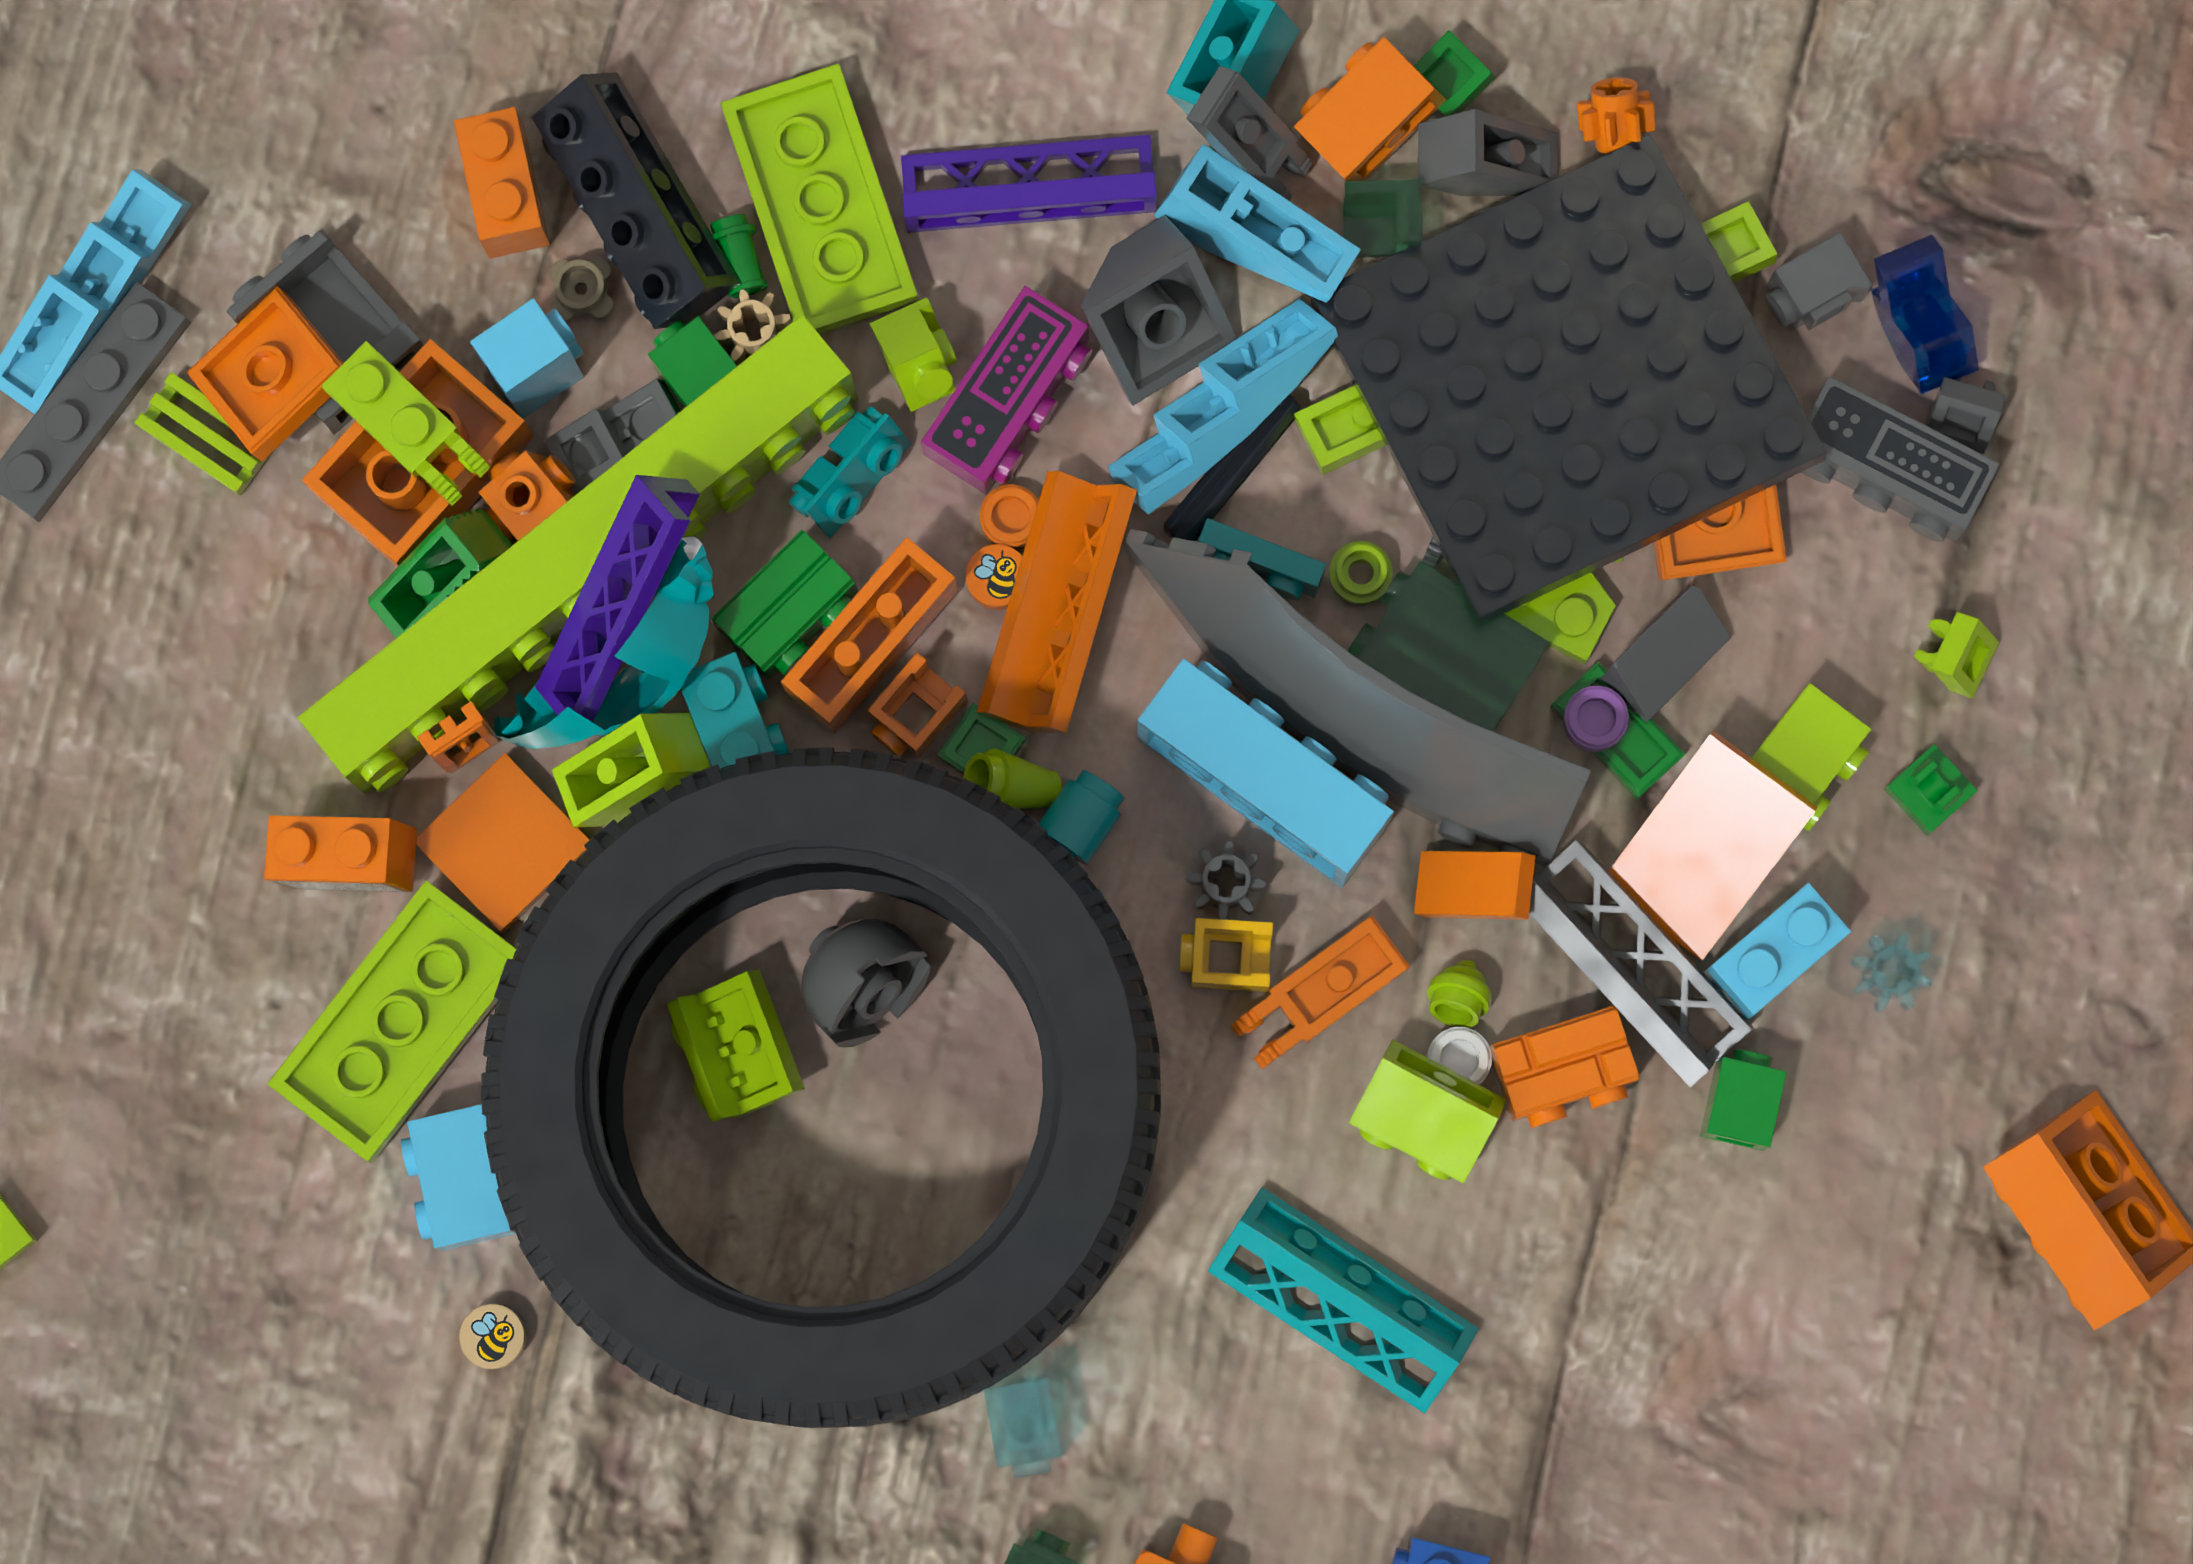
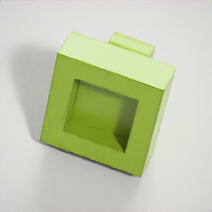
[1914,612,2000,699]

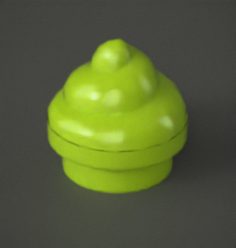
[1427,959,1492,1028]

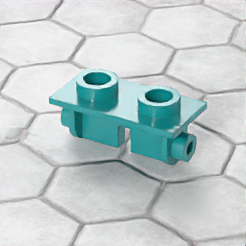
[788,406,911,539]

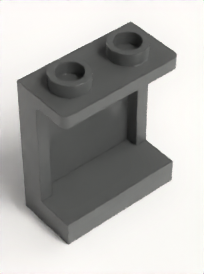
[226,230,424,435]

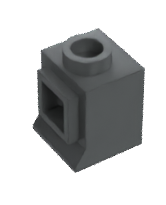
[1766,232,1873,330]

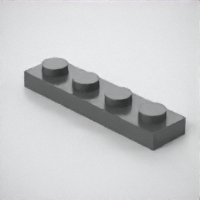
[0,281,191,522]

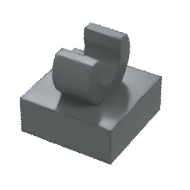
[1926,371,2005,454]

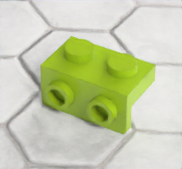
[667,969,805,1122]

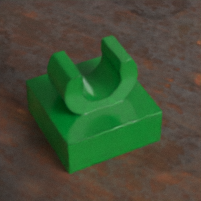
[1884,744,1978,836]

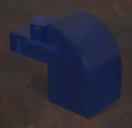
[1871,234,1979,395]

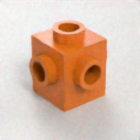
[478,450,576,541]

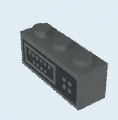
[1801,376,2000,542]

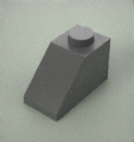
[1417,109,1558,196]

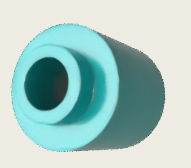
[1038,770,1125,865]

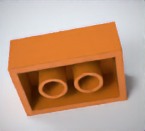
[302,339,534,567]

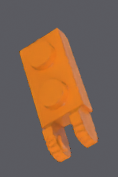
[1230,915,1410,1070]

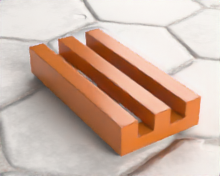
[417,701,501,774]

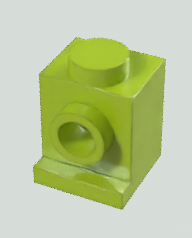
[870,297,957,412]

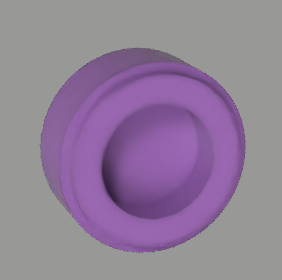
[1563,686,1629,752]

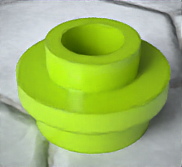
[1329,541,1393,605]

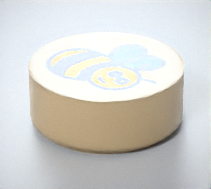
[459,1304,527,1369]

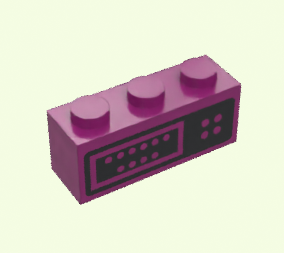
[921,286,1093,495]

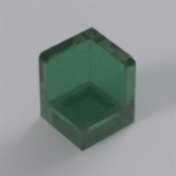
[1342,179,1422,258]

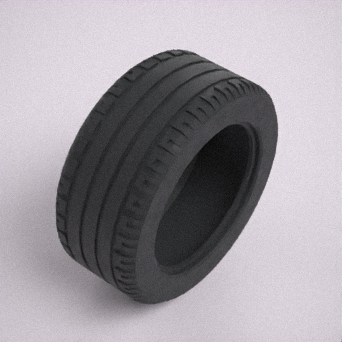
[481,747,1161,1428]

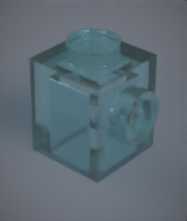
[984,1378,1063,1478]

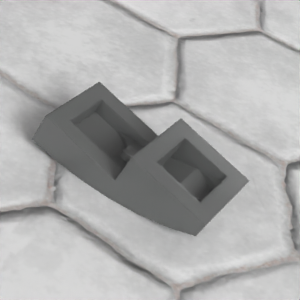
[544,379,681,495]

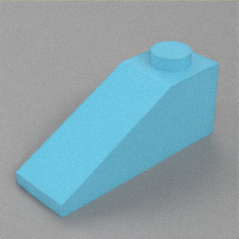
[1154,144,1361,303]

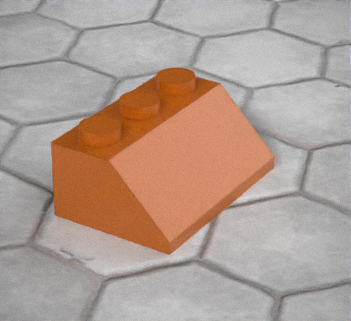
[1983,1089,2193,1331]

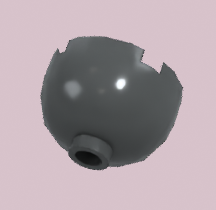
[801,919,931,1047]

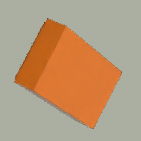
[1414,851,1535,920]

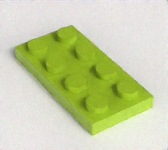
[720,63,919,334]
[267,880,517,1163]

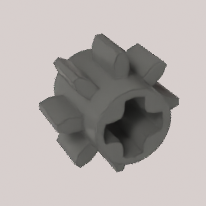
[1186,841,1266,920]

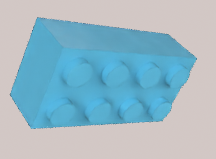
[1137,658,1394,889]

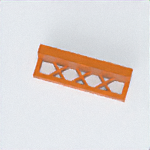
[977,471,1137,733]

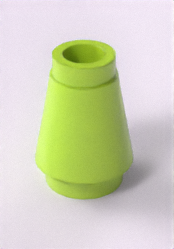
[963,748,1062,809]

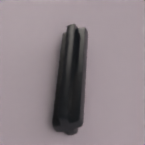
[1164,394,1301,541]

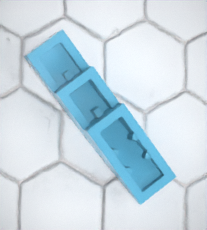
[0,169,192,414]
[1108,298,1338,514]

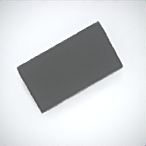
[1601,583,1731,723]

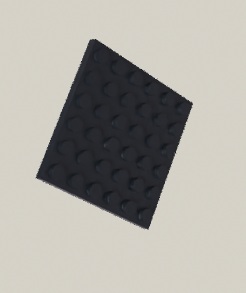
[1311,134,1827,625]

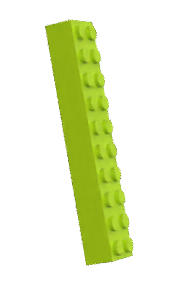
[297,314,858,795]

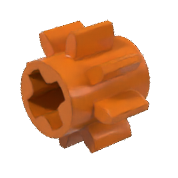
[1577,77,1656,154]

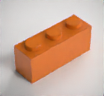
[781,537,958,734]

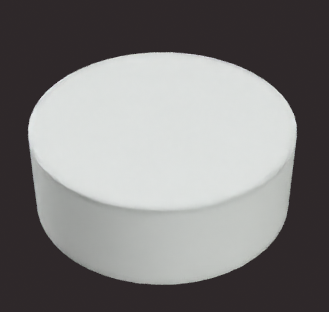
[1426,1027,1492,1085]

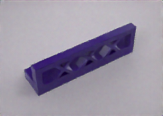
[901,135,1157,233]
[535,475,700,723]

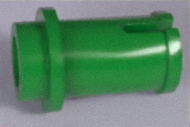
[710,214,768,299]

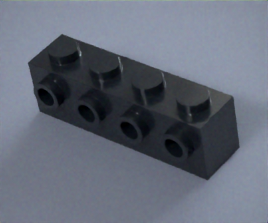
[531,72,741,329]

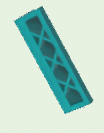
[1207,1187,1479,1414]

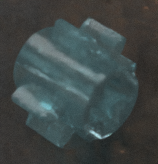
[1850,933,1932,1013]

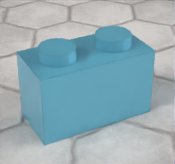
[470,298,584,419]
[1703,883,1852,1020]
[401,1104,516,1251]

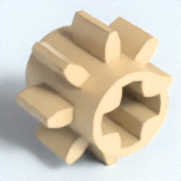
[714,290,792,366]

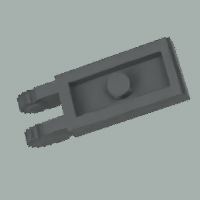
[1186,66,1313,201]

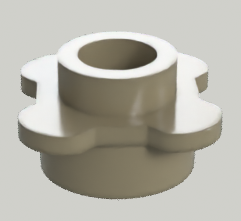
[549,257,614,322]

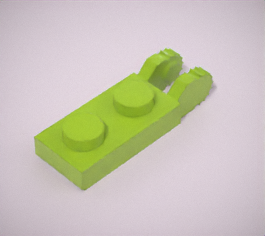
[321,341,491,506]

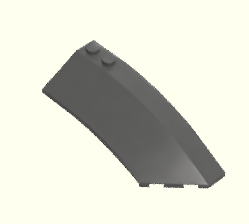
[1126,528,1591,867]

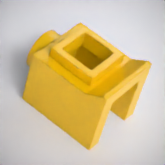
[1179,918,1273,993]

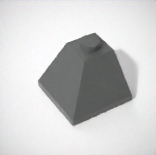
[1080,215,1238,406]

